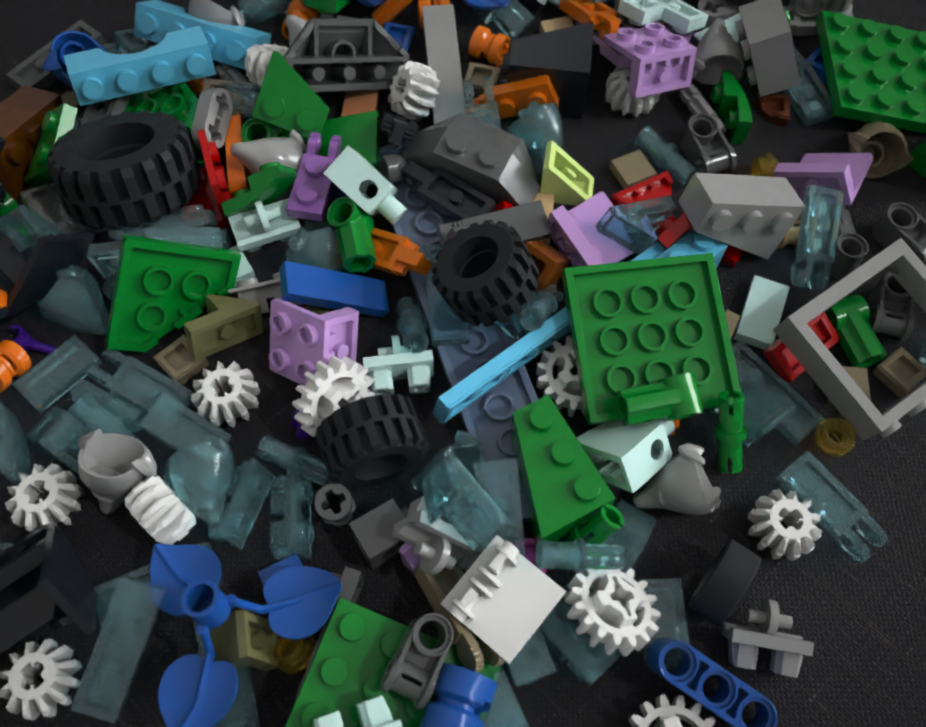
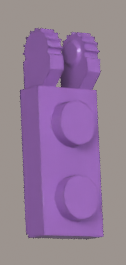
[286,132,342,222]

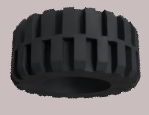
[46,110,201,230]

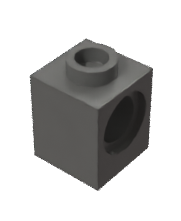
[349,498,408,570]

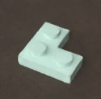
[617,0,709,34]

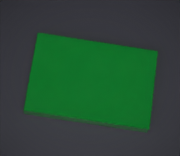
[283,110,381,171]

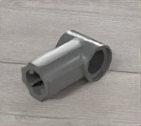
[816,205,869,279]

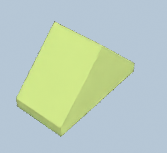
[540,140,594,206]

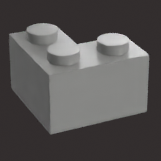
[735,0,800,97]

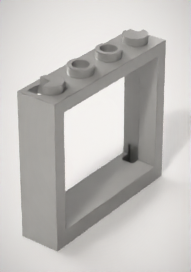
[773,238,926,440]

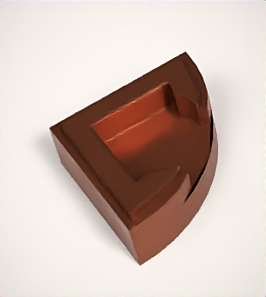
[755,92,790,127]

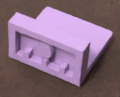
[604,23,697,98]
[774,153,873,205]
[548,191,642,267]
[269,298,359,385]

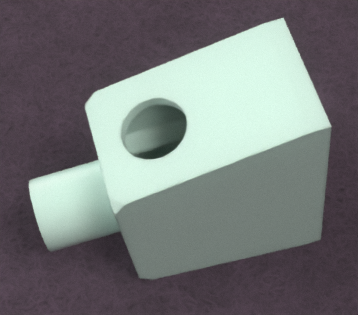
[323,146,407,225]
[576,418,675,493]

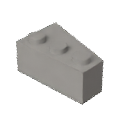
[678,172,805,260]

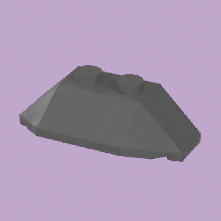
[283,18,409,92]
[402,113,540,206]

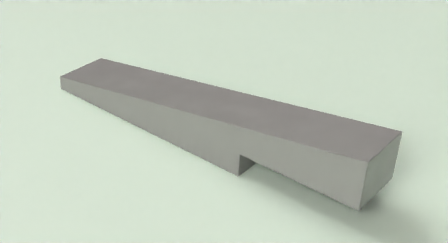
[422,4,466,125]

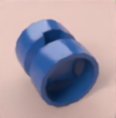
[419,663,498,727]

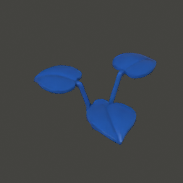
[150,543,342,727]

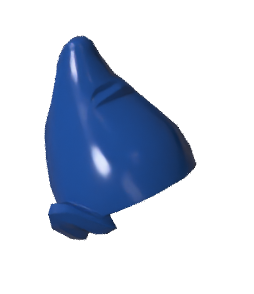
[41,30,109,88]

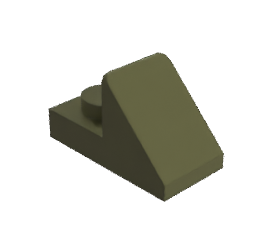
[184,294,264,361]
[210,609,281,671]

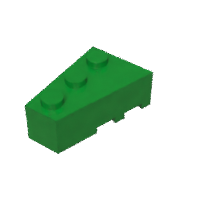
[510,395,616,553]

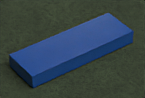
[279,261,390,318]

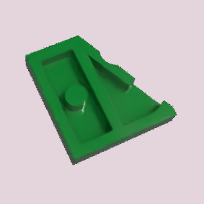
[252,50,330,139]
[24,103,78,187]

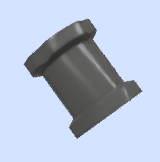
[314,483,356,528]

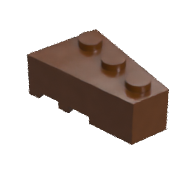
[0,85,62,201]

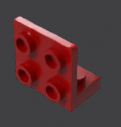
[183,129,232,236]

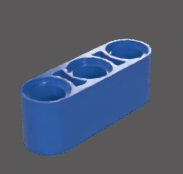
[648,637,777,727]

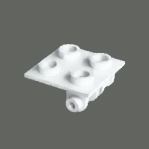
[441,535,566,664]

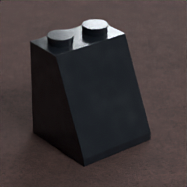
[501,23,594,120]

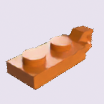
[559,0,621,40]
[466,74,559,122]
[371,227,433,276]

